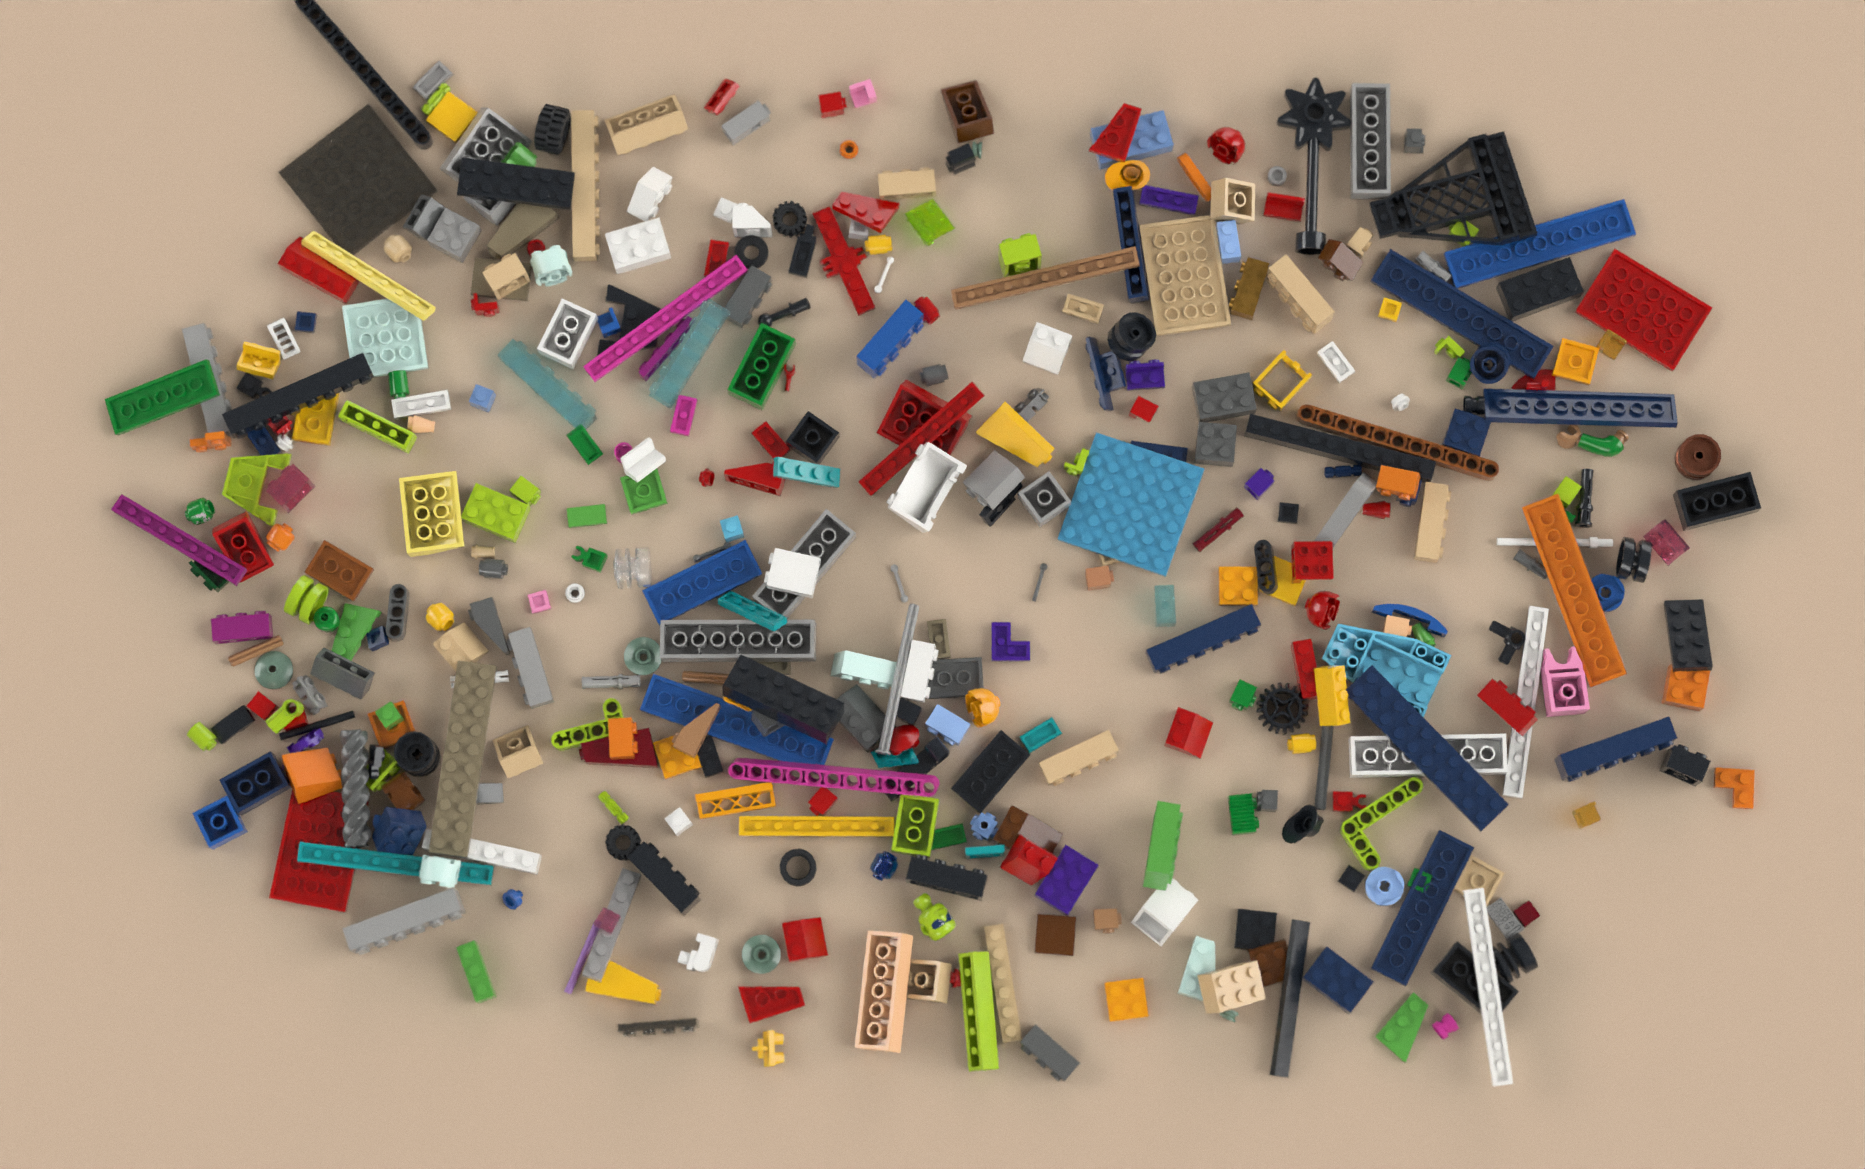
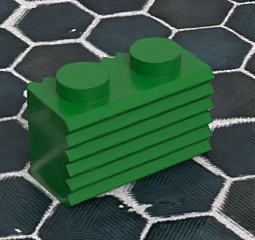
[1228,793,1259,836]

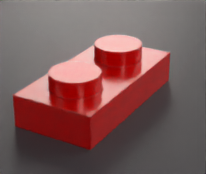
[703,78,740,116]
[704,239,729,277]
[751,421,791,460]

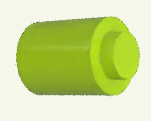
[187,722,217,751]

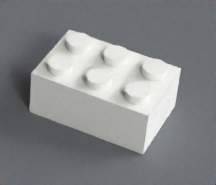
[605,218,671,275]
[537,298,598,369]

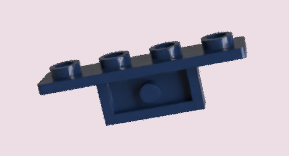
[1085,337,1126,411]

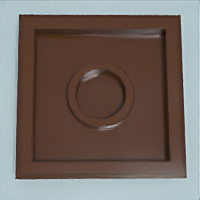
[1035,914,1076,956]

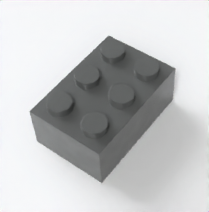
[1192,372,1257,422]

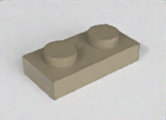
[927,619,951,659]

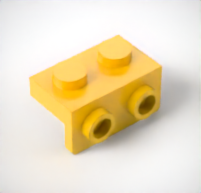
[236,342,281,379]

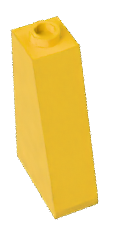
[976,402,1055,467]
[585,960,662,1005]

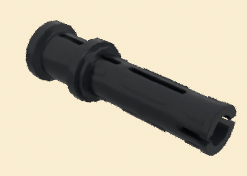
[1575,469,1594,528]

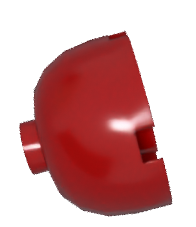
[1207,127,1246,165]
[1305,590,1340,630]

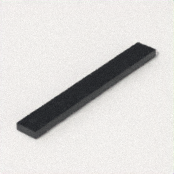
[1270,919,1310,1077]

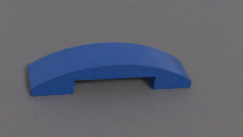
[1371,604,1448,637]

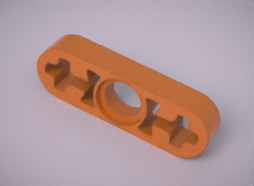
[1177,152,1211,202]

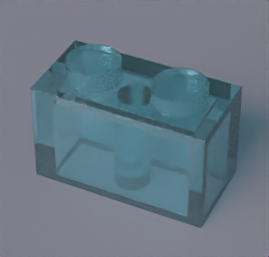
[1154,585,1176,627]

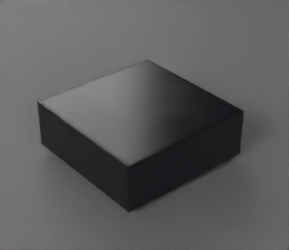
[1278,502,1299,524]

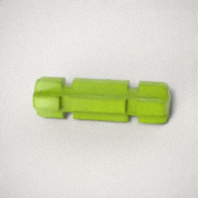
[421,83,451,116]
[598,791,629,824]

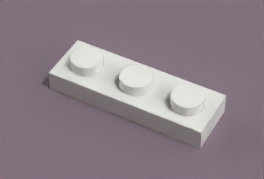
[391,390,451,419]

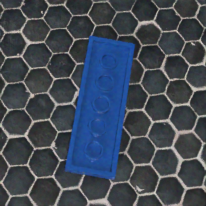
[642,540,763,626]

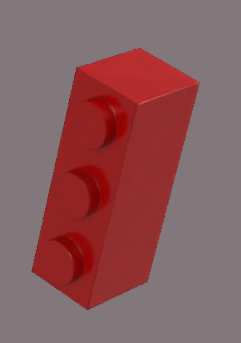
[1291,639,1317,701]
[1477,678,1538,737]

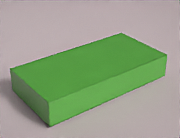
[567,504,607,528]

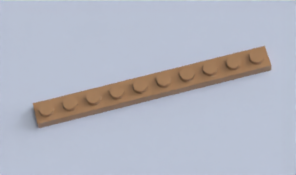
[951,246,1140,310]

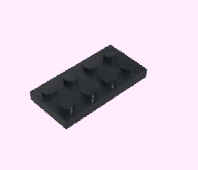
[1664,599,1713,672]
[951,730,1030,813]

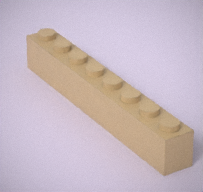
[571,110,600,262]

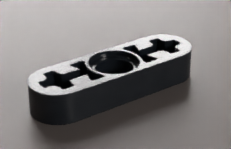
[1254,540,1278,595]

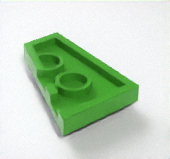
[1375,992,1429,1063]

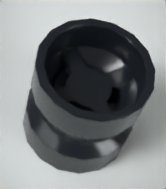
[1463,396,1485,415]

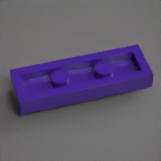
[1139,185,1199,215]

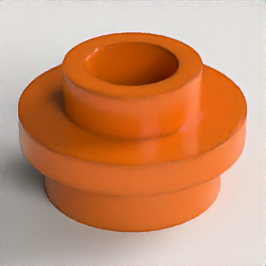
[840,140,858,159]

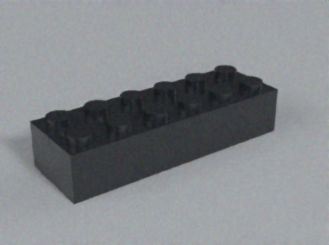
[722,655,844,744]

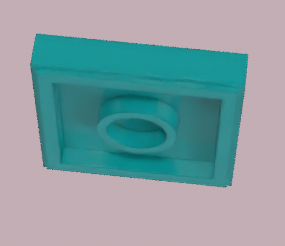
[965,845,1005,859]

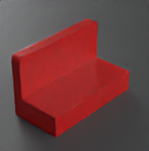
[1263,192,1305,222]

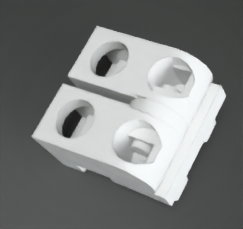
[678,933,719,972]

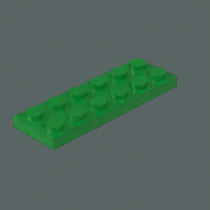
[104,359,220,436]

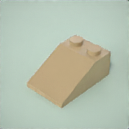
[906,959,952,1003]

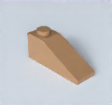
[672,703,721,759]

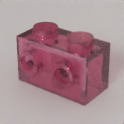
[1643,519,1690,566]

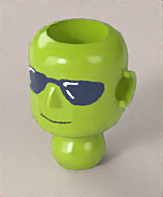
[913,893,956,941]

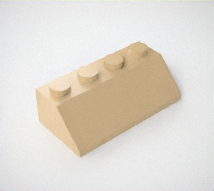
[605,94,688,155]

